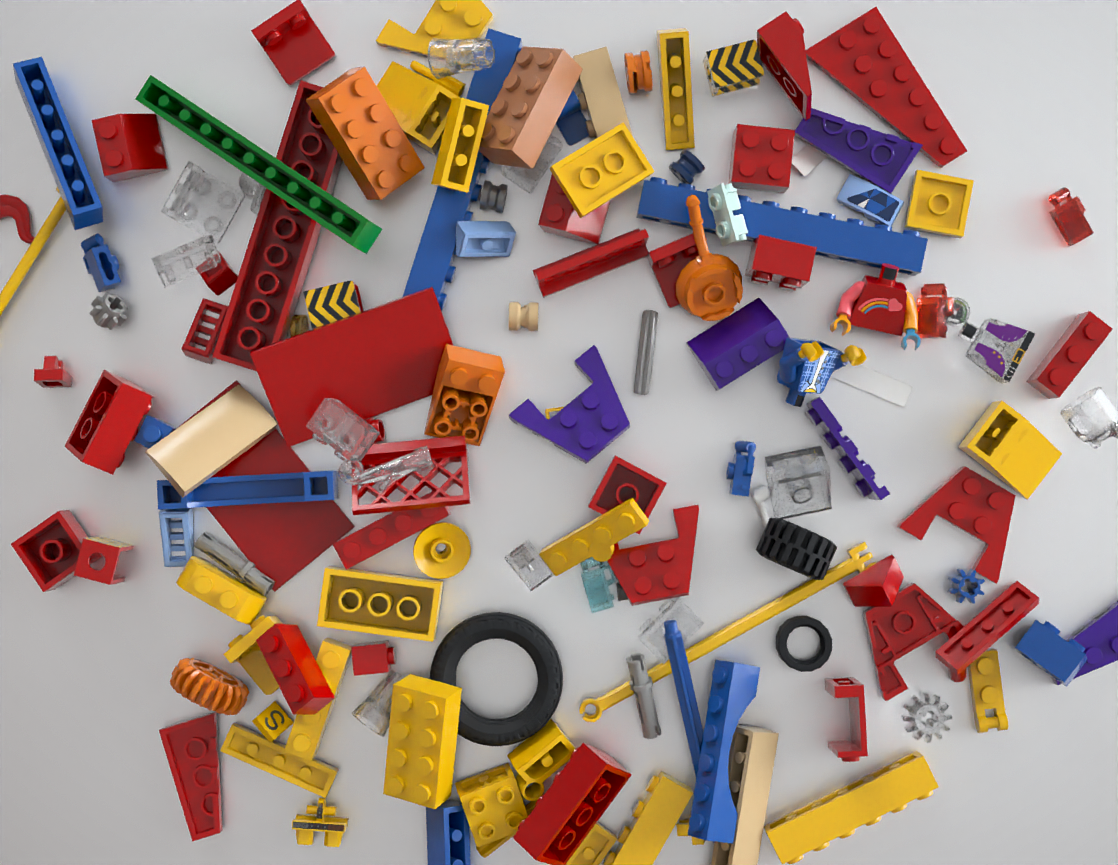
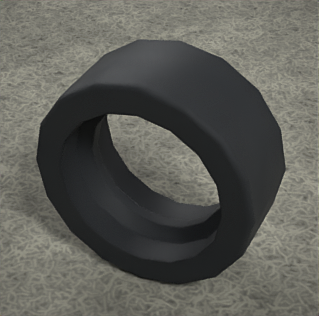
[776,616,832,672]

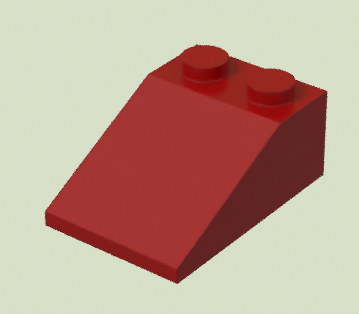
[757,11,812,121]

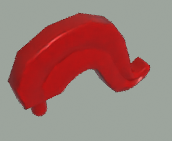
[0,194,35,244]

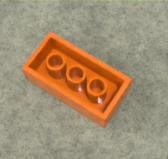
[306,66,425,200]

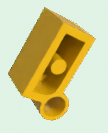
[507,718,576,801]

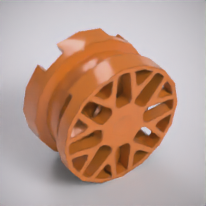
[624,50,653,94]

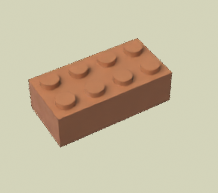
[478,47,583,169]

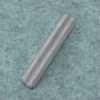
[634,310,658,395]

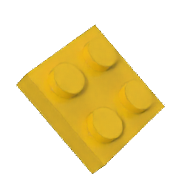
[904,170,974,238]

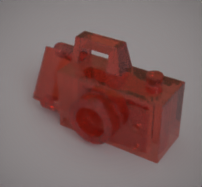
[1049,187,1094,247]
[917,283,954,339]

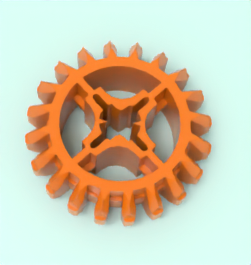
[170,658,249,715]

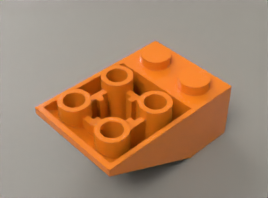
[424,344,505,446]

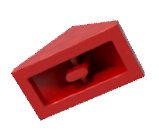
[843,554,904,607]

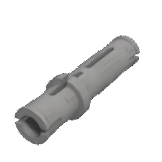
[194,532,275,596]
[626,653,661,739]

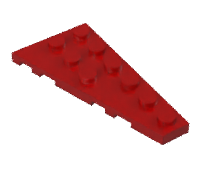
[806,7,967,168]

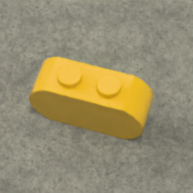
[176,556,267,625]

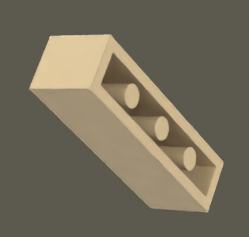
[573,46,633,139]

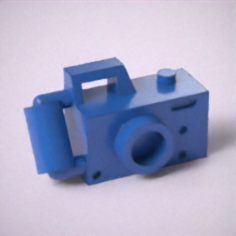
[81,233,121,292]
[726,441,756,497]

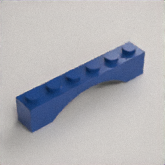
[157,470,339,510]
[688,660,760,844]

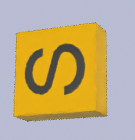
[252,701,294,743]

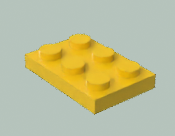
[549,122,655,218]

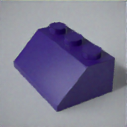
[686,298,790,391]

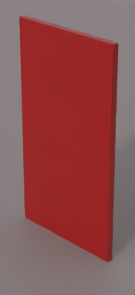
[250,287,454,447]
[179,380,355,592]

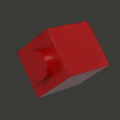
[351,640,396,676]

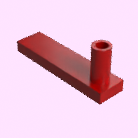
[935,581,1039,682]

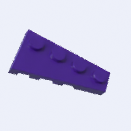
[806,397,890,500]
[1051,601,1118,685]

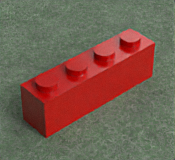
[333,491,451,570]

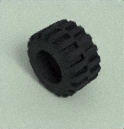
[756,518,837,580]

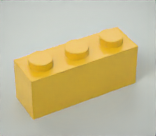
[431,98,489,193]

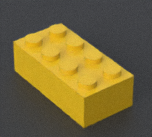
[317,566,443,642]
[383,674,462,809]

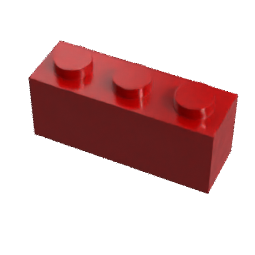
[1026,311,1112,399]
[256,623,335,715]

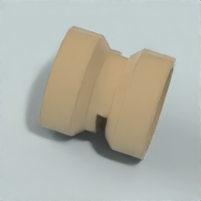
[509,302,539,331]

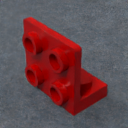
[251,0,335,86]
[647,233,707,308]

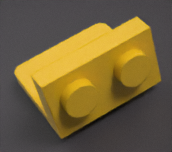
[223,615,283,695]

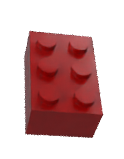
[64,370,153,475]

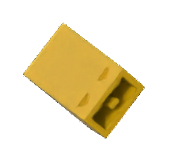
[377,61,460,155]
[958,400,1062,500]

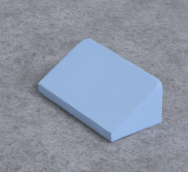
[456,221,516,257]

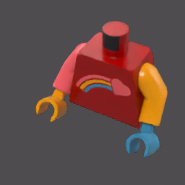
[830,263,921,350]

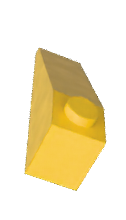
[656,28,695,150]

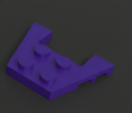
[509,345,630,464]

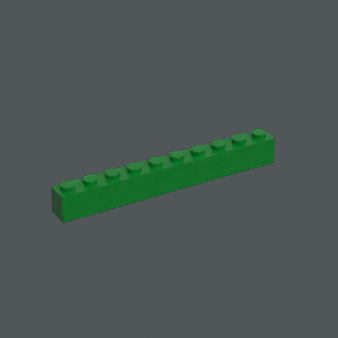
[135,75,383,254]

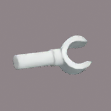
[751,484,771,526]

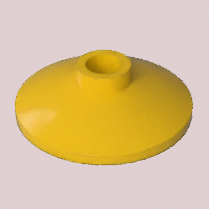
[413,522,471,579]

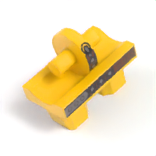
[292,798,349,847]

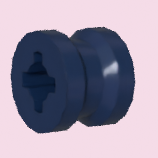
[669,149,705,184]

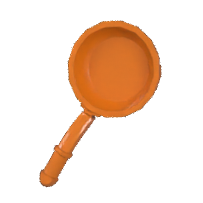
[676,195,743,321]

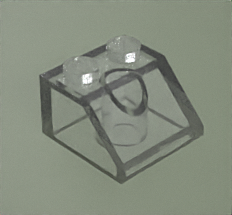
[764,446,832,519]

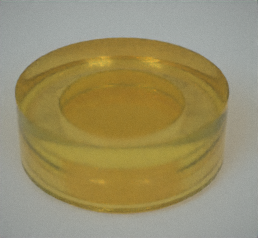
[290,314,309,337]

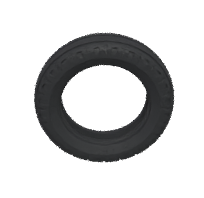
[430,612,563,746]

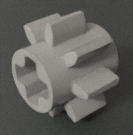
[90,292,128,330]

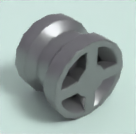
[480,180,508,213]

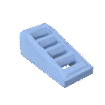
[159,508,194,567]

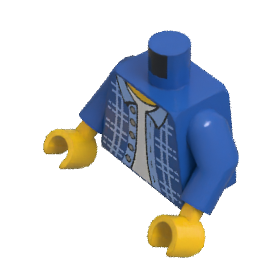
[777,337,867,407]

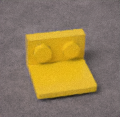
[455,763,528,847]

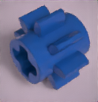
[947,569,985,604]

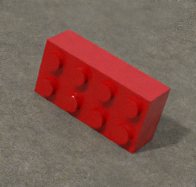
[513,743,632,865]

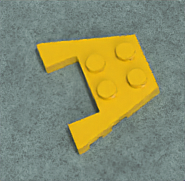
[376,0,493,65]

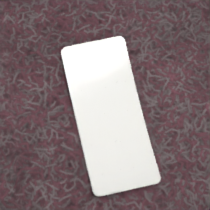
[792,144,827,176]

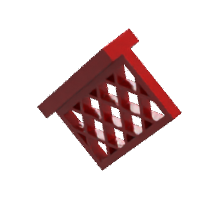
[533,228,649,298]
[350,435,470,515]

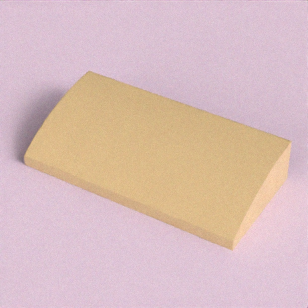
[145,385,278,498]

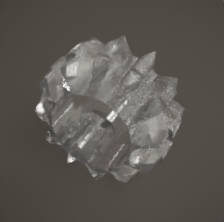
[901,692,952,743]

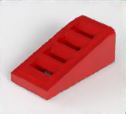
[181,298,228,364]

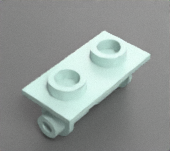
[707,183,748,247]

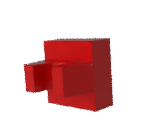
[34,356,72,388]

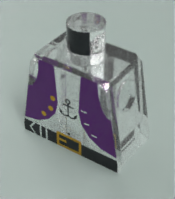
[958,318,1035,384]

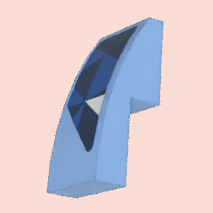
[837,174,904,227]

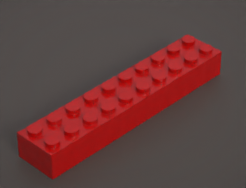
[212,80,343,371]

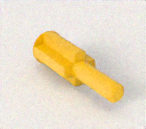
[410,60,466,97]

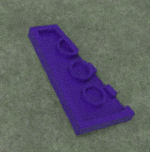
[795,108,923,194]

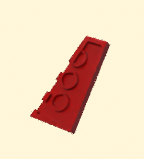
[159,712,223,842]

